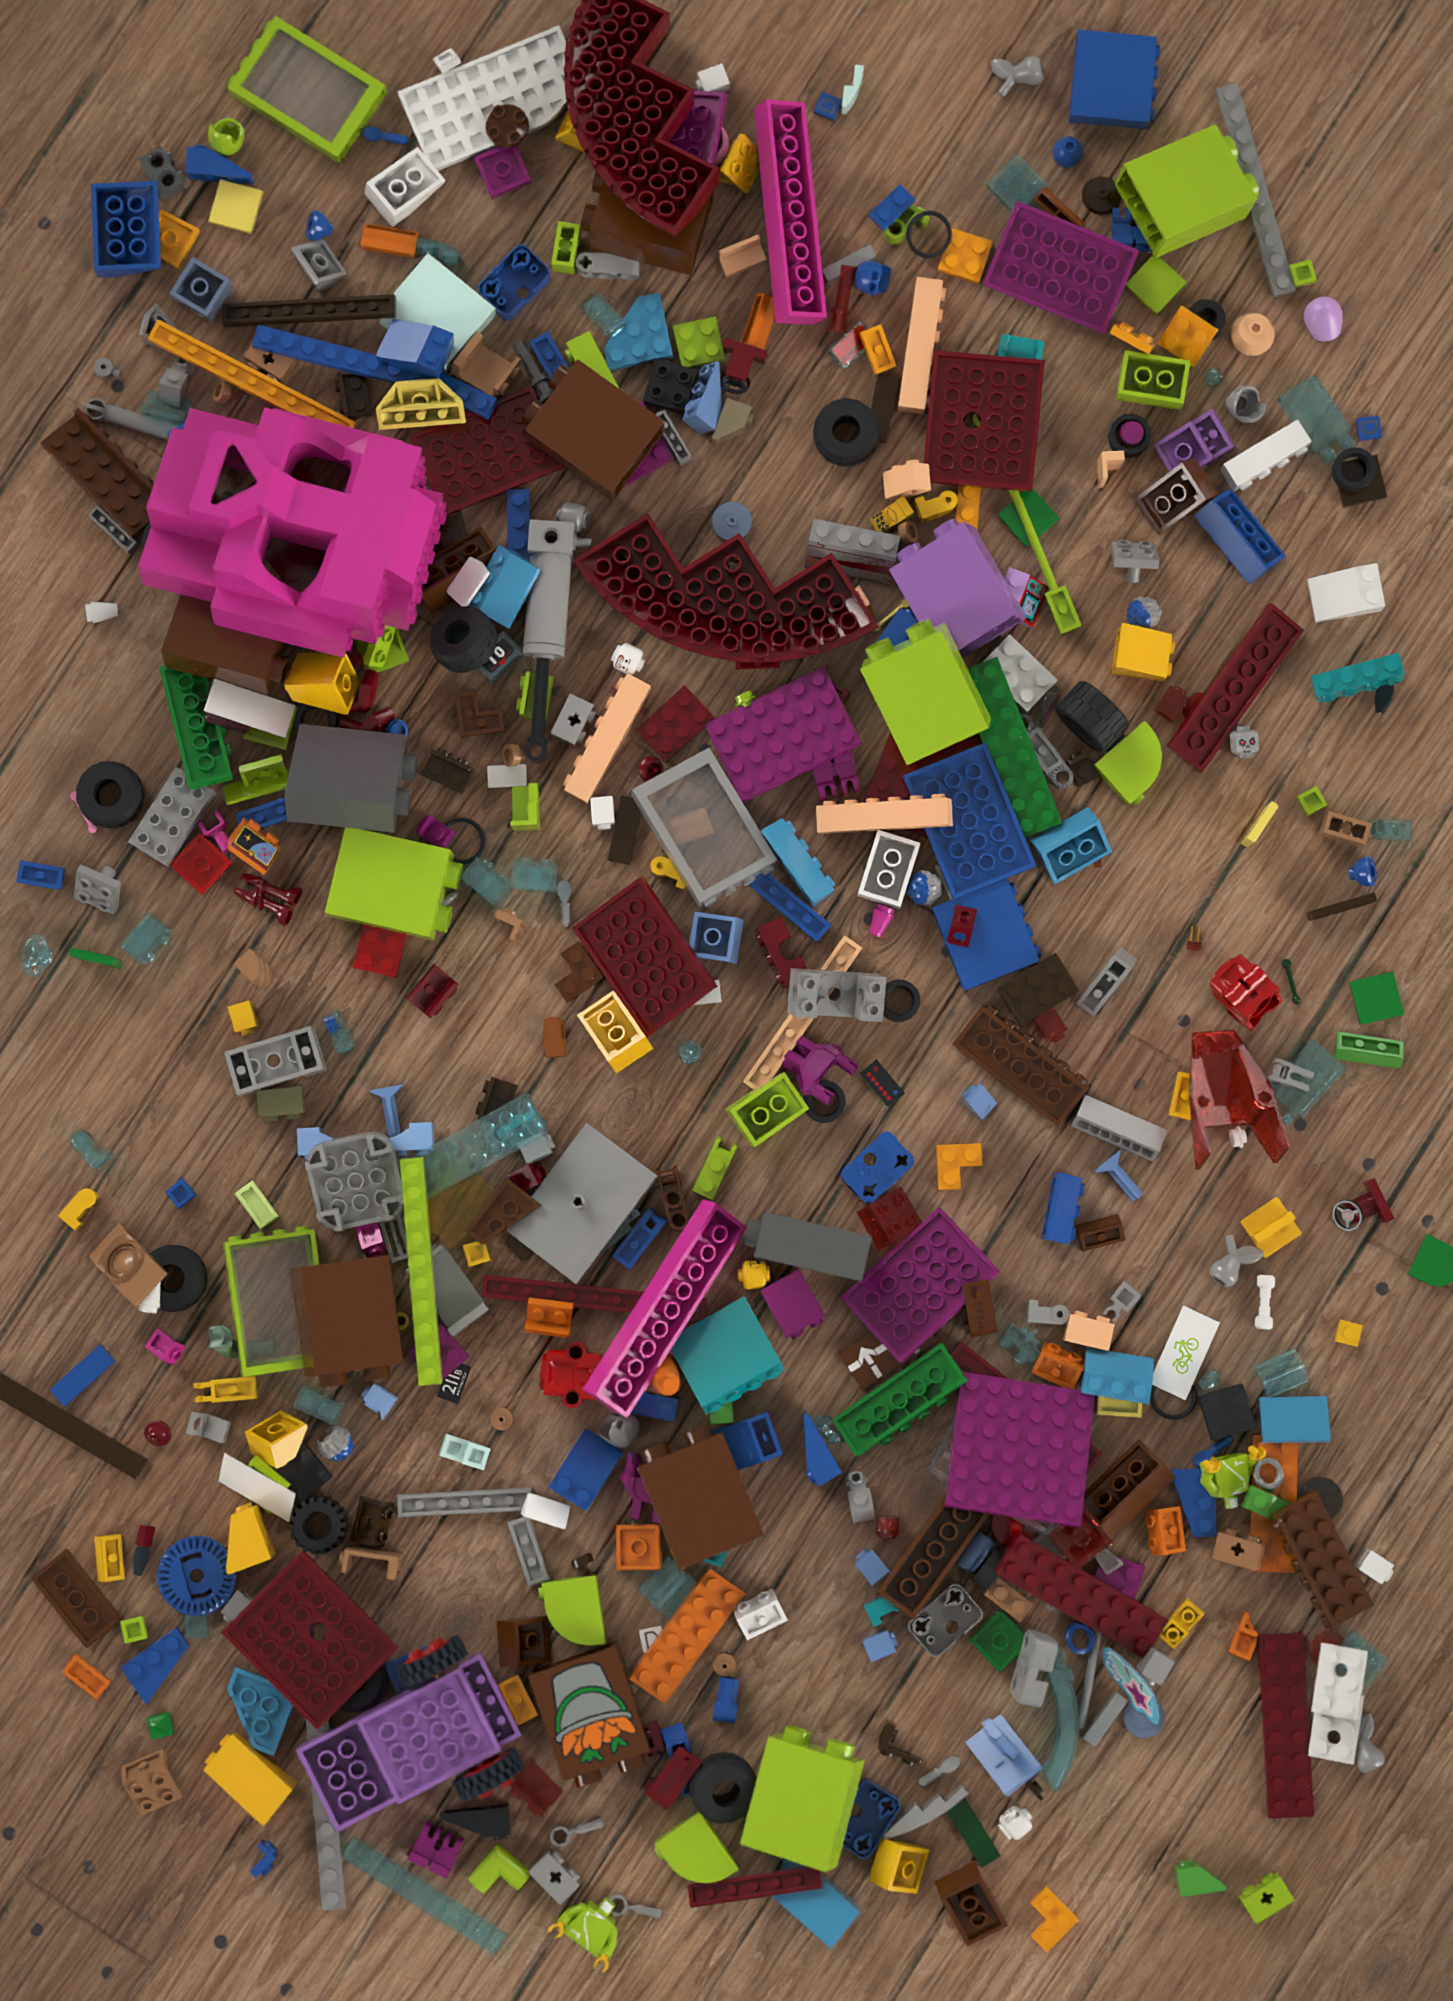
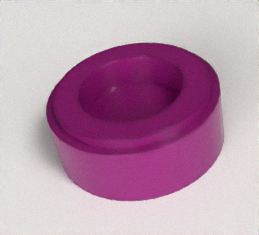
[1120,421,1144,444]

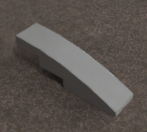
[883,1784,968,1839]

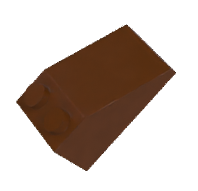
[1135,457,1218,535]
[934,1861,1008,1946]

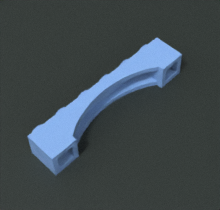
[297,1122,435,1160]

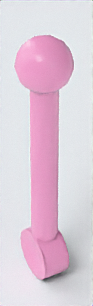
[70,792,97,833]

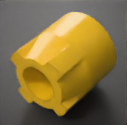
[397,1312,410,1330]

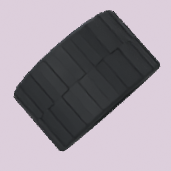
[1055,681,1129,753]

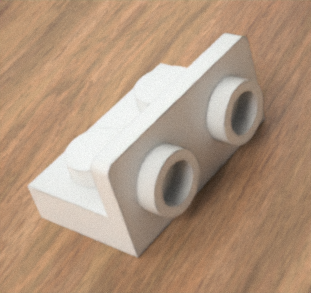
[733,1589,788,1640]

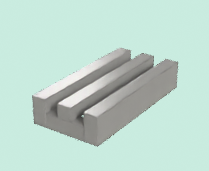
[379,1213,408,1263]

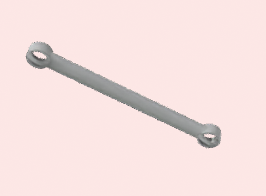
[85,398,179,440]

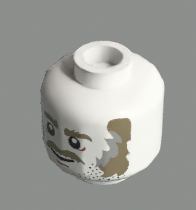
[998,1806,1033,1840]

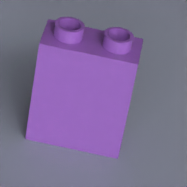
[889,519,1027,659]

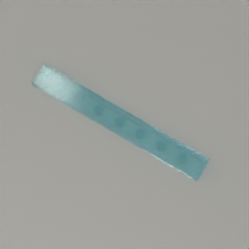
[341,1837,507,1955]

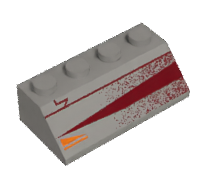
[804,519,900,584]

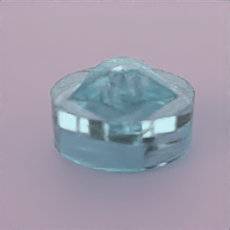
[678,1041,701,1064]
[1198,1369,1220,1390]

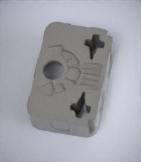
[908,1582,983,1657]
[1010,1629,1058,1708]

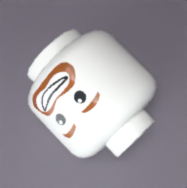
[611,643,645,675]

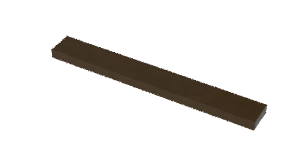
[223,294,396,327]
[0,1372,148,1479]

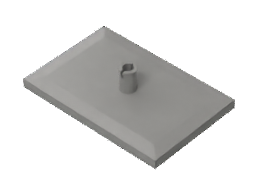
[506,1123,658,1285]

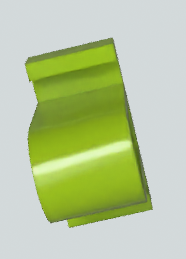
[884,205,930,245]

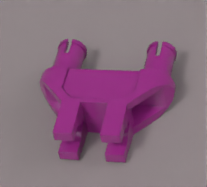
[782,1036,860,1106]
[620,1452,660,1523]

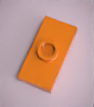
[61,1653,112,1700]

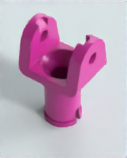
[197,810,229,854]

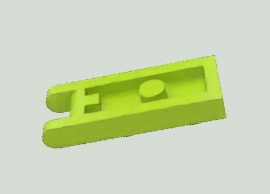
[692,1136,738,1200]

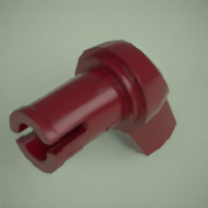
[341,669,379,717]
[340,706,395,732]

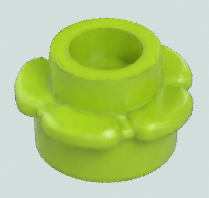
[735,690,756,707]

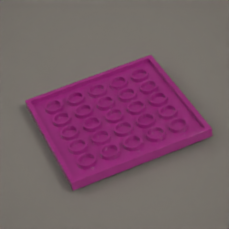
[945,1372,1095,1527]

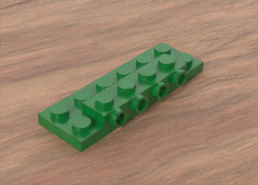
[159,665,233,790]
[832,1343,968,1458]

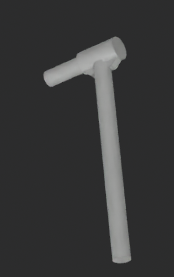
[1066,1614,1102,1729]

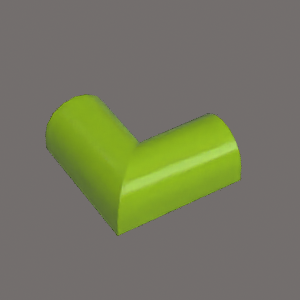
[468,1842,531,1893]

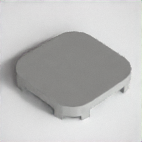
[305,1132,404,1231]

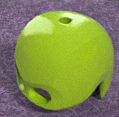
[208,118,244,156]

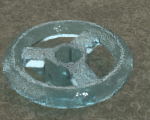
[21,933,52,977]

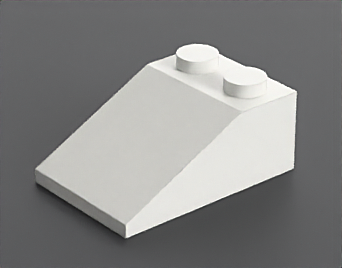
[364,147,445,227]
[1307,563,1385,623]

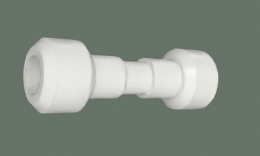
[1255,1275,1275,1330]

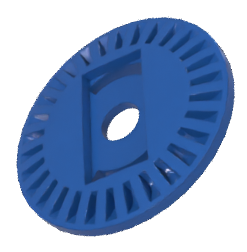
[157,1536,237,1616]

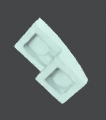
[841,65,864,114]
[439,1433,490,1470]

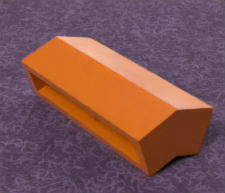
[361,223,420,259]
[741,293,775,350]

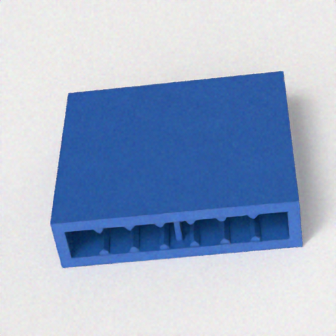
[1069,29,1160,129]
[931,879,1041,992]

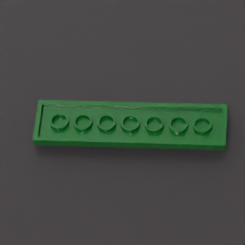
[968,657,1063,838]

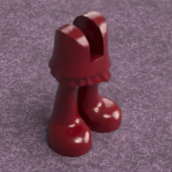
[233,873,303,927]

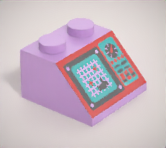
[1005,567,1049,628]

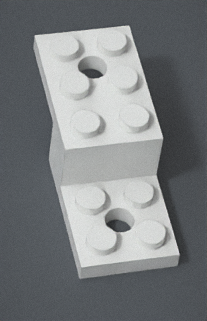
[1308,1643,1368,1765]

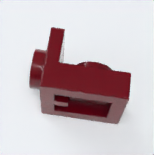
[507,1161,546,1192]
[643,1719,665,1757]

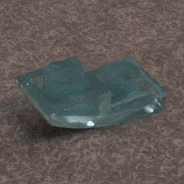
[417,238,462,266]

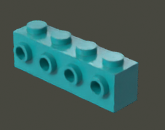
[1311,653,1405,703]

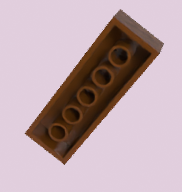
[875,1493,990,1620]

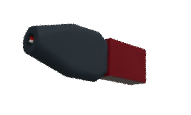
[1374,684,1395,714]
[133,1525,155,1576]

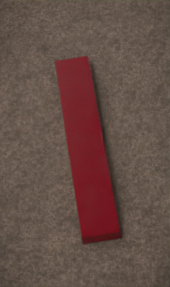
[687,1866,823,1908]

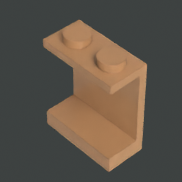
[451,332,521,399]
[338,1545,403,1580]

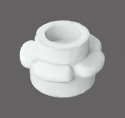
[1229,1126,1247,1148]

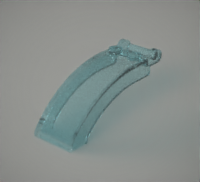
[1042,1644,1079,1793]

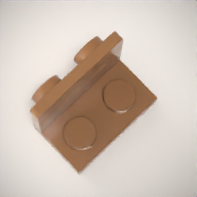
[121,1749,182,1815]

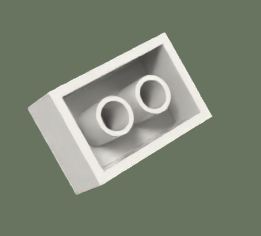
[983,634,1058,714]
[857,830,920,909]

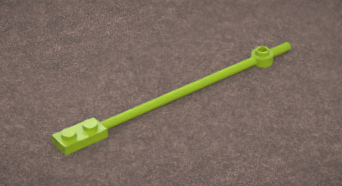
[973,413,1082,635]

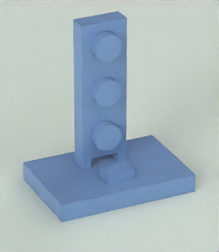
[965,1714,1042,1797]

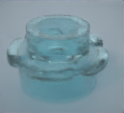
[1203,366,1222,387]

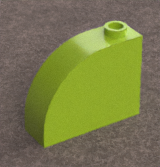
[1094,721,1162,807]
[538,1573,606,1645]
[654,1810,739,1883]

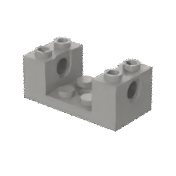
[787,968,886,1022]
[224,1026,327,1097]

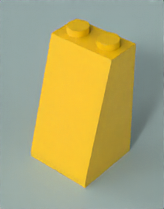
[204,1731,298,1826]

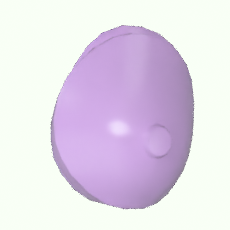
[1304,297,1343,341]

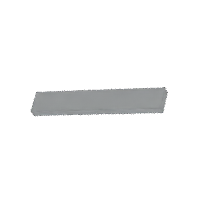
[397,1487,532,1517]

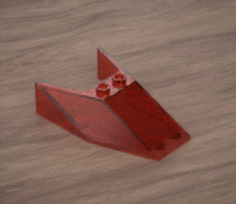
[1189,1030,1291,1170]

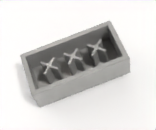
[128,767,217,868]

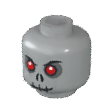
[1230,725,1259,758]

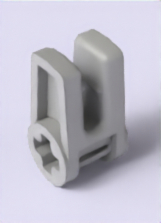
[1267,1058,1314,1093]

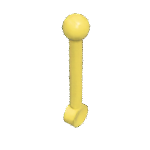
[875,599,910,631]

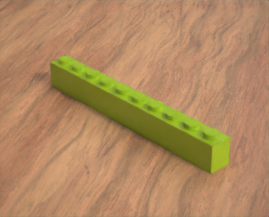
[400,1157,443,1386]

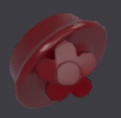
[639,756,664,782]
[144,1421,171,1446]

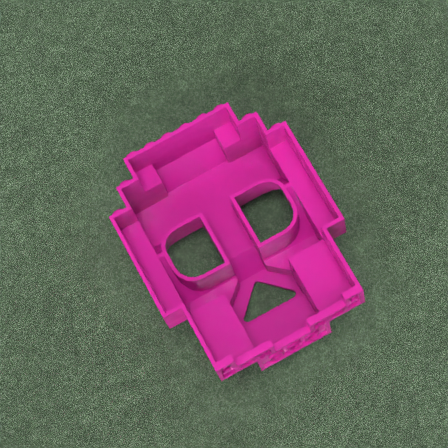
[138,408,447,658]

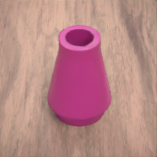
[869,903,895,938]

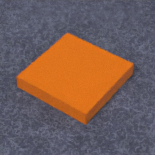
[616,1524,662,1570]

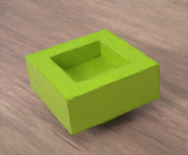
[1289,259,1317,288]
[1296,786,1328,817]
[120,1615,148,1644]

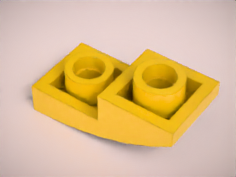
[1159,1597,1205,1649]

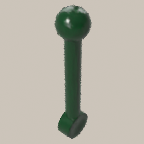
[1282,959,1301,1004]

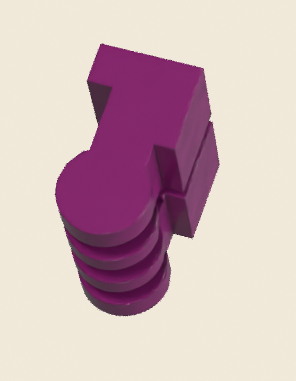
[811,751,860,801]
[407,1820,465,1879]

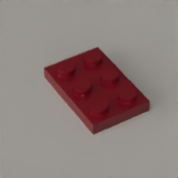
[636,685,715,763]

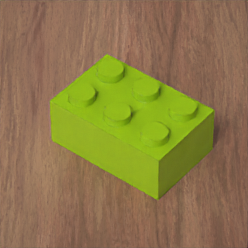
[1115,350,1191,410]

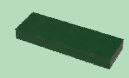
[947,1797,1001,1868]

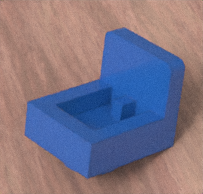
[250,1839,278,1878]

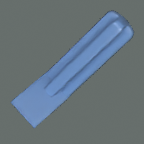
[369,1084,404,1136]
[1092,1149,1142,1201]

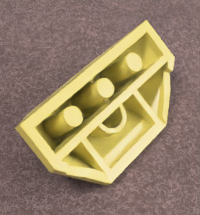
[376,378,466,430]

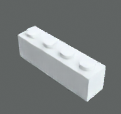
[1220,419,1312,492]

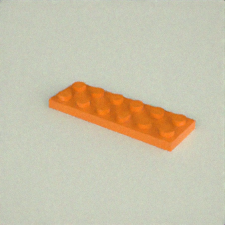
[1248,1434,1298,1573]
[628,1566,745,1704]

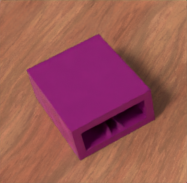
[760,1269,825,1340]

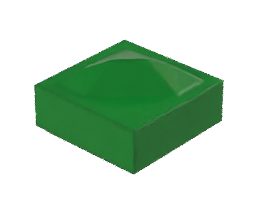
[146,1711,175,1740]

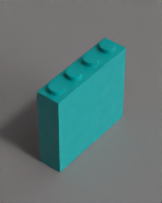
[671,1296,785,1414]

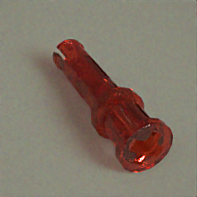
[828,265,855,334]

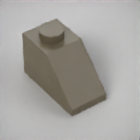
[712,398,754,445]

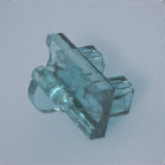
[999,1323,1040,1366]

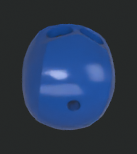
[855,261,891,296]

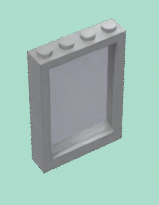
[631,748,777,908]

